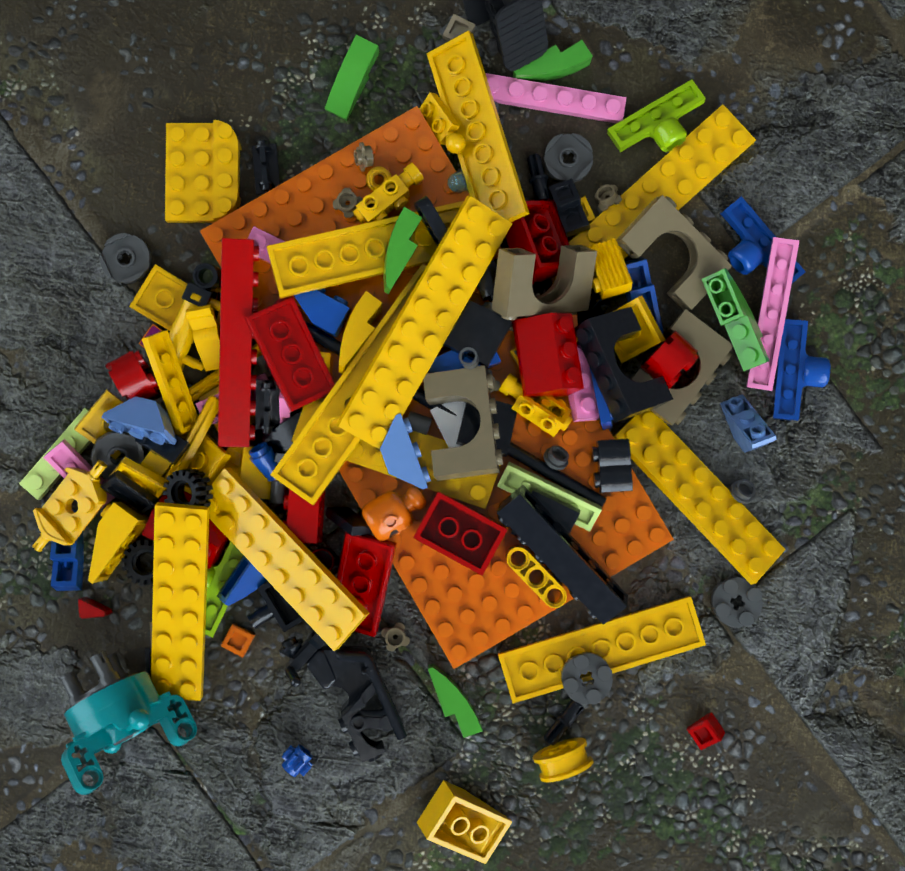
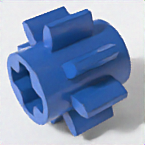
[281,744,313,777]

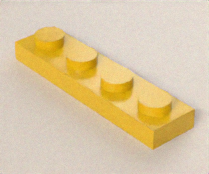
[142,330,198,435]

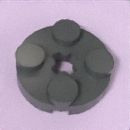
[543,133,593,183]
[100,233,152,284]
[91,431,144,478]
[711,577,763,628]
[561,652,613,705]

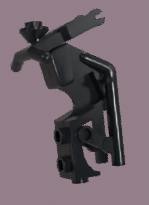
[279,631,407,763]

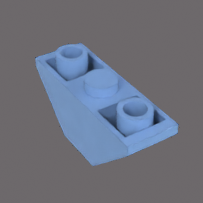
[720,394,777,453]
[102,396,177,445]
[380,413,431,489]

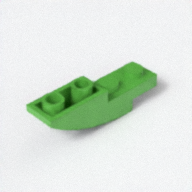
[702,268,770,371]

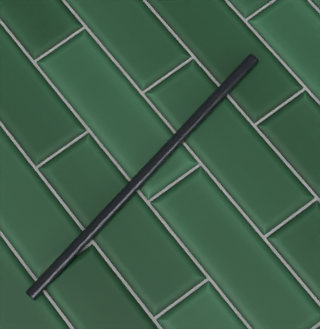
[305,321,607,507]

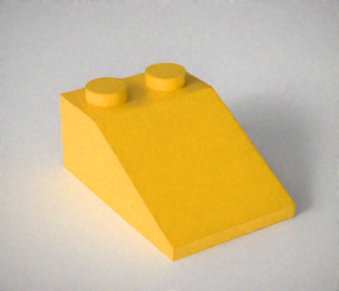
[88,502,149,584]
[417,780,512,864]

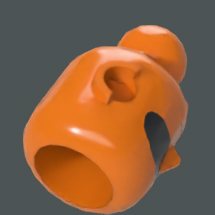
[361,486,427,541]

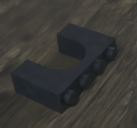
[574,307,673,423]

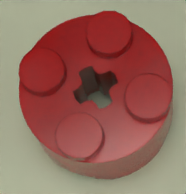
[640,330,699,389]
[105,350,159,400]

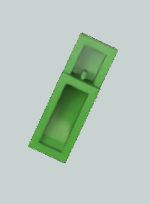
[325,35,380,121]
[513,40,593,82]
[383,206,422,294]
[428,664,483,738]

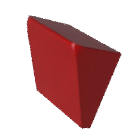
[78,597,112,619]
[687,712,725,750]

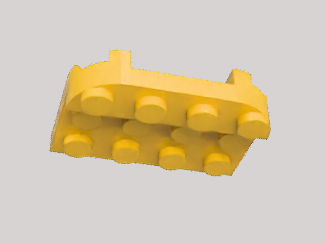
[165,120,242,223]

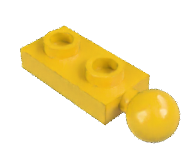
[419,92,465,154]

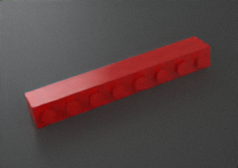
[218,238,259,447]

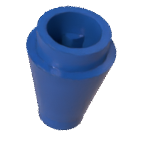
[249,442,278,482]

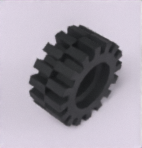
[163,469,213,507]
[121,539,154,585]

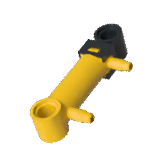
[169,263,221,372]

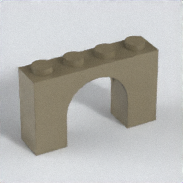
[616,195,732,310]
[492,245,597,320]
[630,309,733,427]
[423,365,503,481]

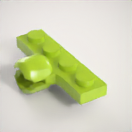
[607,80,706,152]
[205,541,244,638]

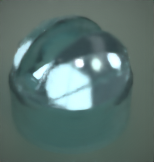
[448,170,468,193]

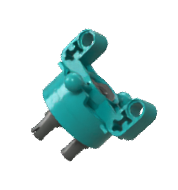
[59,651,197,795]

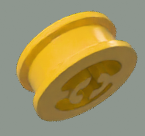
[533,737,594,782]

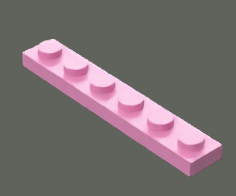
[485,73,626,124]
[746,237,799,391]

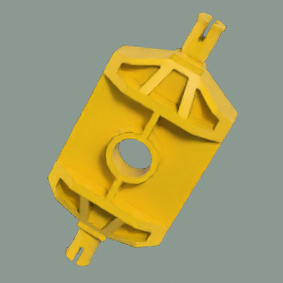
[32,460,107,552]

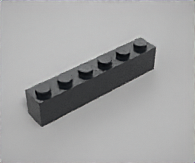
[497,485,628,625]

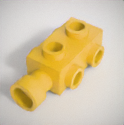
[352,162,424,224]
[499,373,573,437]

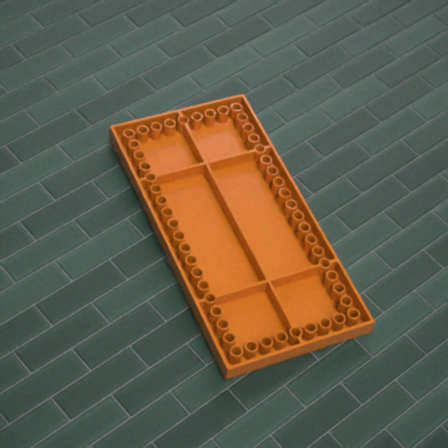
[200,106,674,669]

